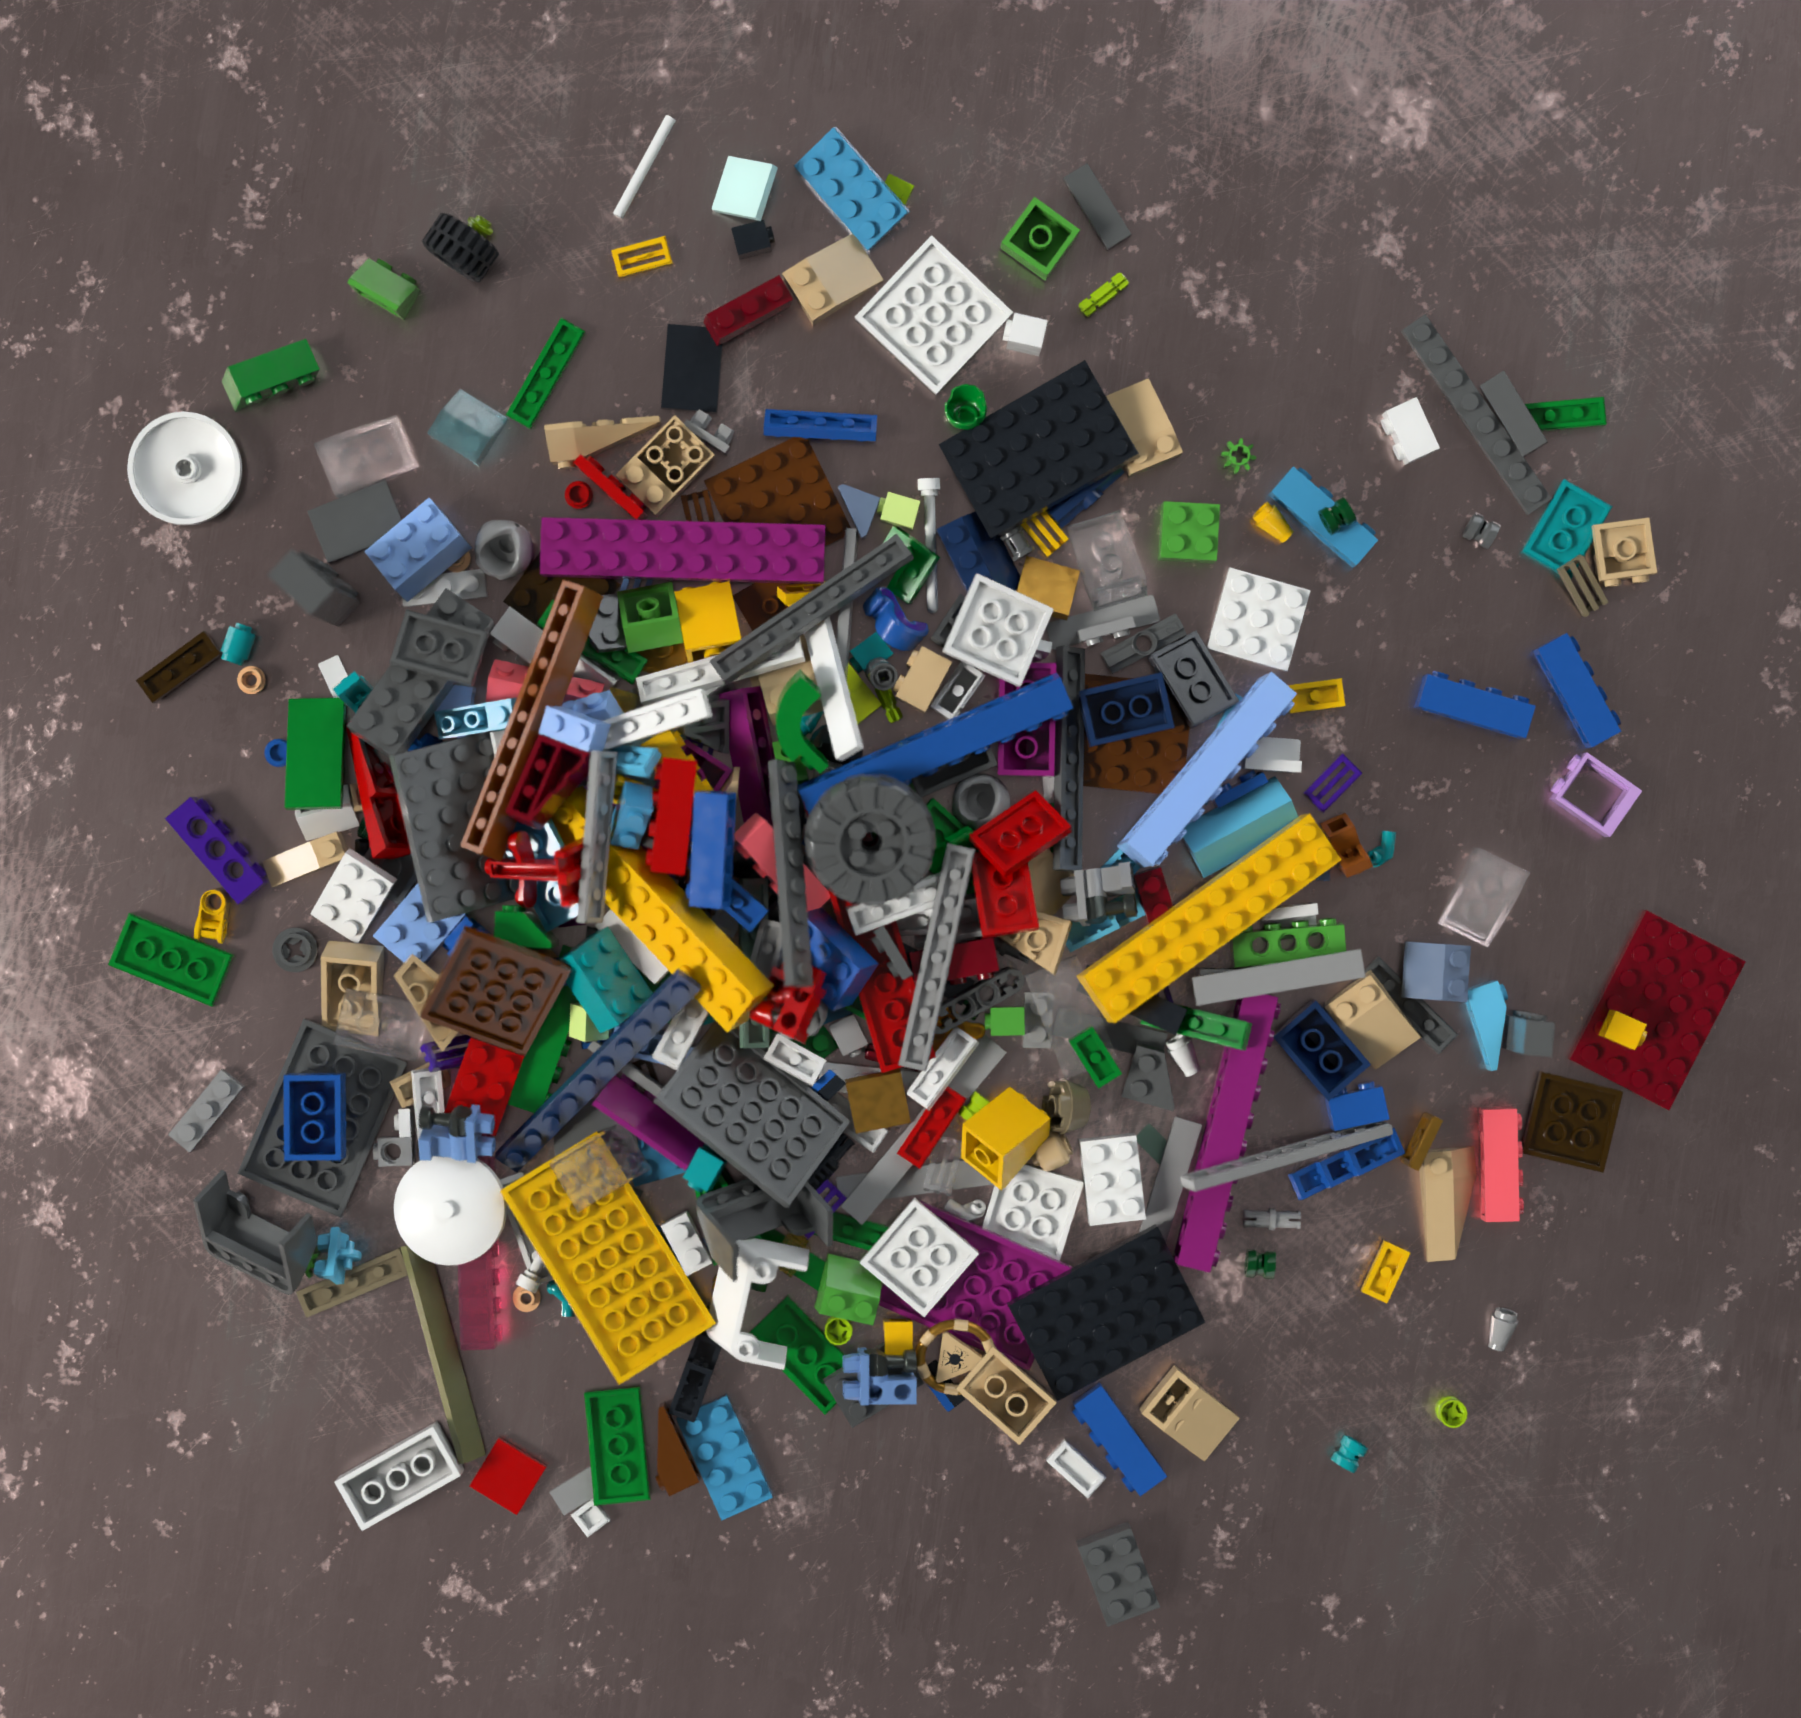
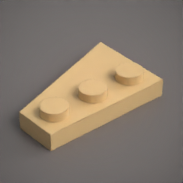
[997,911,1073,976]
[394,954,458,1052]

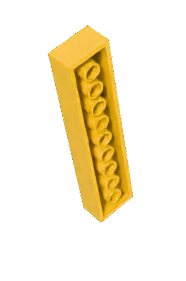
[551,786,774,1033]
[1076,814,1341,1023]

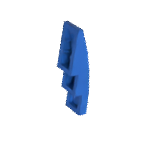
[1287,1128,1405,1200]

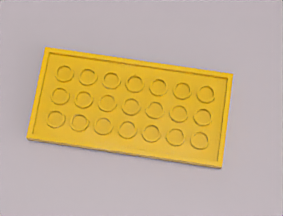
[500,1131,716,1385]

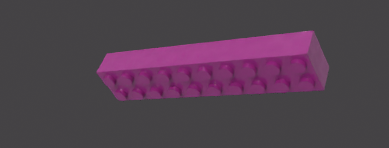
[540,517,826,584]
[1173,994,1281,1273]

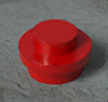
[565,481,593,509]

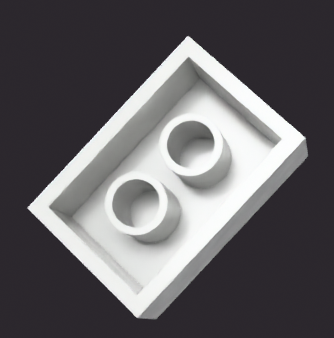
[1078,1133,1146,1226]

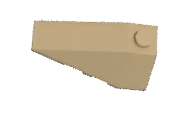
[544,416,661,469]
[1419,1146,1476,1262]

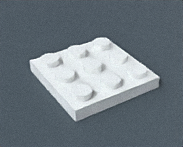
[1206,568,1311,672]
[942,574,1054,687]
[982,1164,1084,1261]
[860,1197,979,1317]

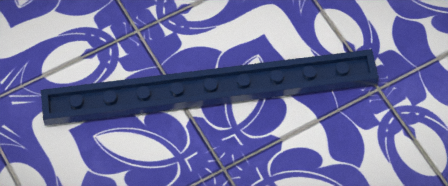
[495,968,701,1173]

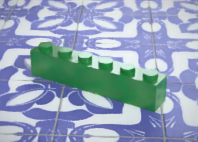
[508,944,579,1113]

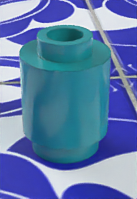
[220,622,256,666]

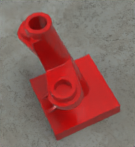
[485,831,584,908]

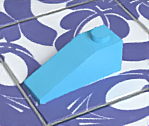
[1465,980,1508,1071]

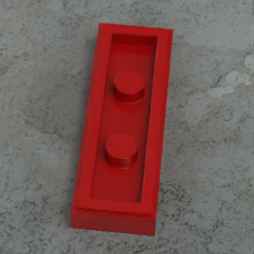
[897,1086,967,1169]

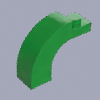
[775,669,828,774]

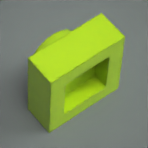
[885,173,914,205]

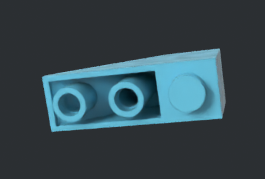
[434,698,517,740]

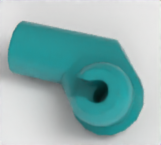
[1367,831,1396,867]
[547,1280,575,1317]

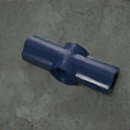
[1046,467,1125,529]

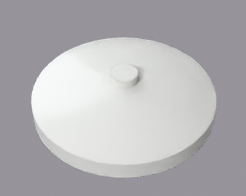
[127,412,242,525]
[394,1156,507,1265]

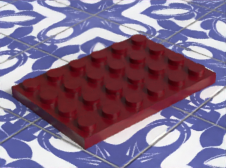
[1568,910,1746,1110]

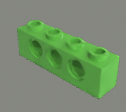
[1230,918,1346,967]

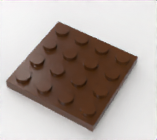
[704,437,851,547]
[1083,673,1190,794]
[420,925,571,1056]

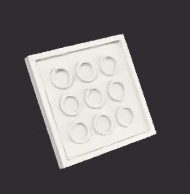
[855,235,1013,395]

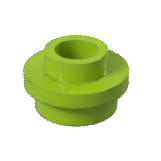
[467,215,493,238]

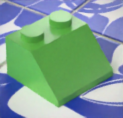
[347,258,421,320]
[617,581,684,653]
[814,1253,881,1325]

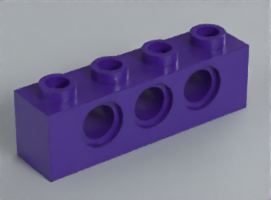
[165,797,269,904]

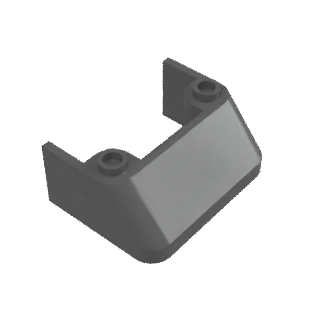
[193,1170,317,1295]
[696,1178,833,1282]

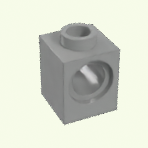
[828,1013,868,1058]
[373,1135,416,1167]

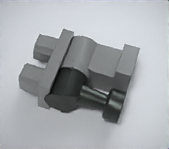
[1060,862,1137,927]

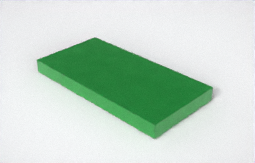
[284,698,346,810]
[108,913,235,1007]
[748,1295,846,1415]
[584,1386,651,1506]

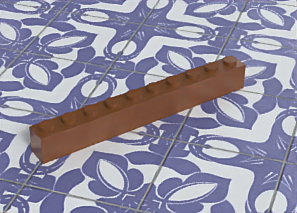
[460,580,603,861]

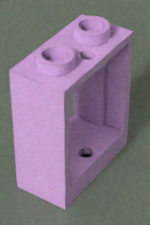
[1550,752,1642,837]

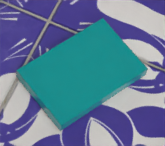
[1521,479,1613,579]

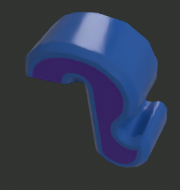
[863,587,929,651]

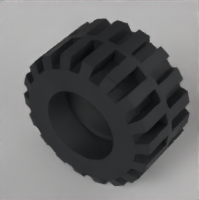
[422,213,500,283]

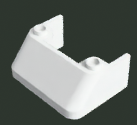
[706,1237,809,1370]

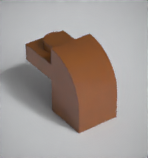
[1320,812,1373,878]

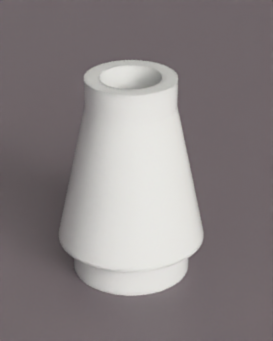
[1166,1034,1200,1077]

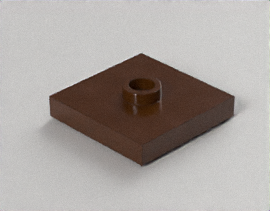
[733,582,790,631]

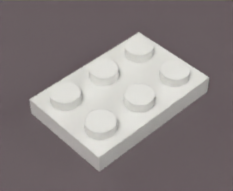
[310,848,397,943]

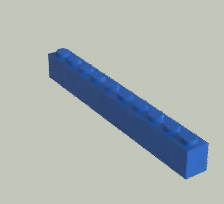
[797,672,1073,814]

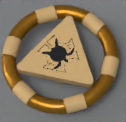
[916,1319,996,1395]

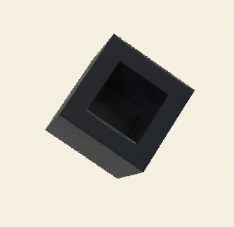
[731,219,775,260]

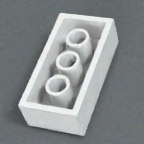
[334,1421,465,1531]

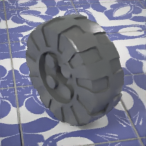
[805,773,936,906]

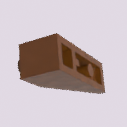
[655,1402,701,1496]

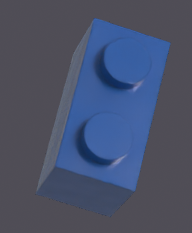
[1324,1081,1390,1131]

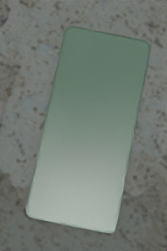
[1136,1124,1167,1165]

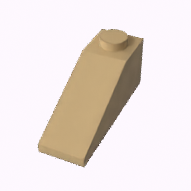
[262,832,348,887]

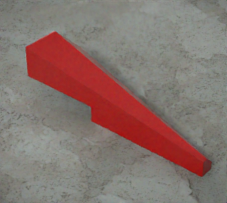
[346,721,411,859]

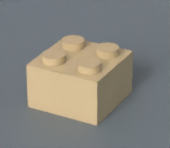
[893,646,952,714]

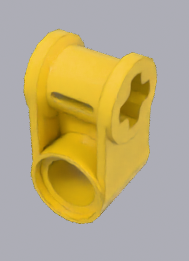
[194,888,231,944]

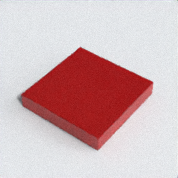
[469,1437,547,1515]

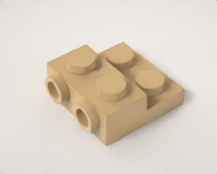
[1591,518,1657,587]

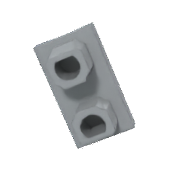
[684,409,734,456]

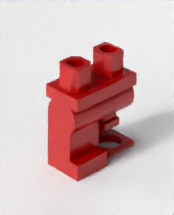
[749,963,826,1044]

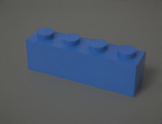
[1533,633,1621,749]
[1414,671,1536,739]
[686,790,737,909]
[1072,1381,1167,1496]

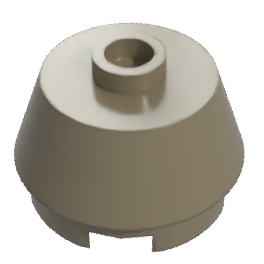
[1042,1078,1091,1135]

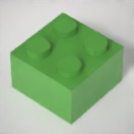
[1000,197,1080,281]
[1158,501,1220,564]

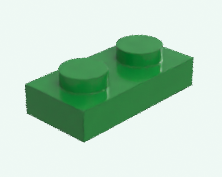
[1068,1025,1122,1089]

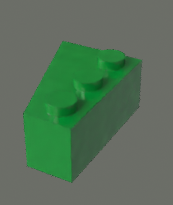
[222,339,320,412]

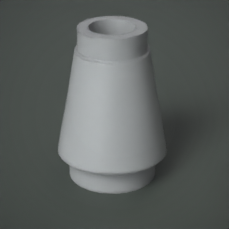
[1488,1307,1519,1351]

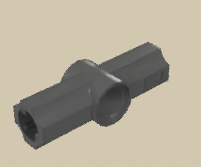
[1101,613,1187,674]

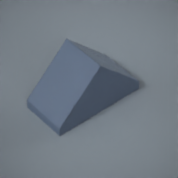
[838,484,880,540]

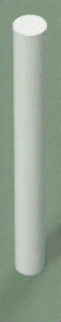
[613,115,676,219]

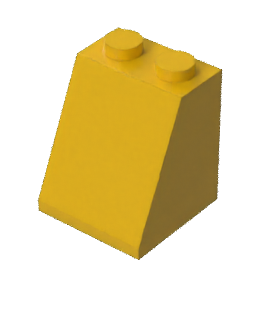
[674,581,741,663]
[961,1087,1051,1191]

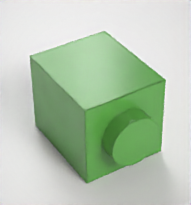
[984,1006,1025,1036]

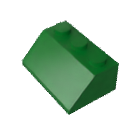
[494,905,559,948]

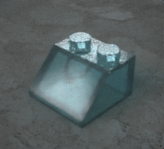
[427,389,508,466]

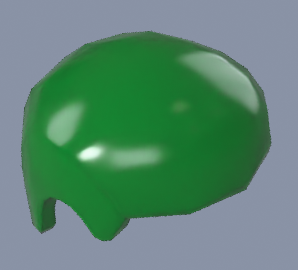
[945,384,987,430]

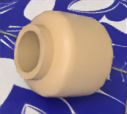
[1031,1132,1073,1172]

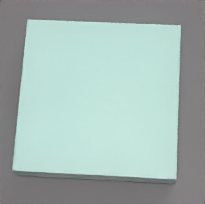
[712,156,778,221]

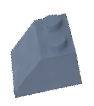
[1401,941,1471,1002]

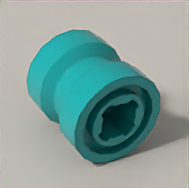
[1330,1434,1368,1473]

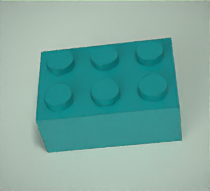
[558,926,653,1034]

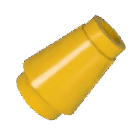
[1252,502,1294,543]

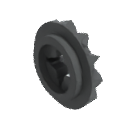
[272,928,318,972]

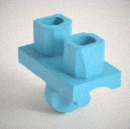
[314,1227,362,1285]

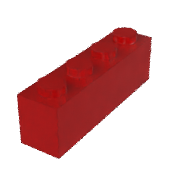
[646,757,697,875]

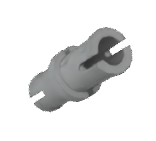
[1243,1208,1301,1231]

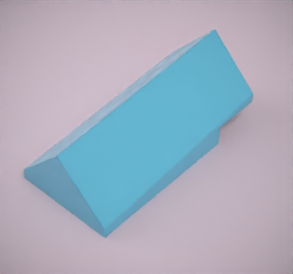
[1182,776,1298,878]

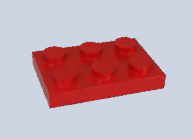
[573,454,648,520]
[969,790,1072,878]
[971,852,1039,938]
[444,1037,524,1136]

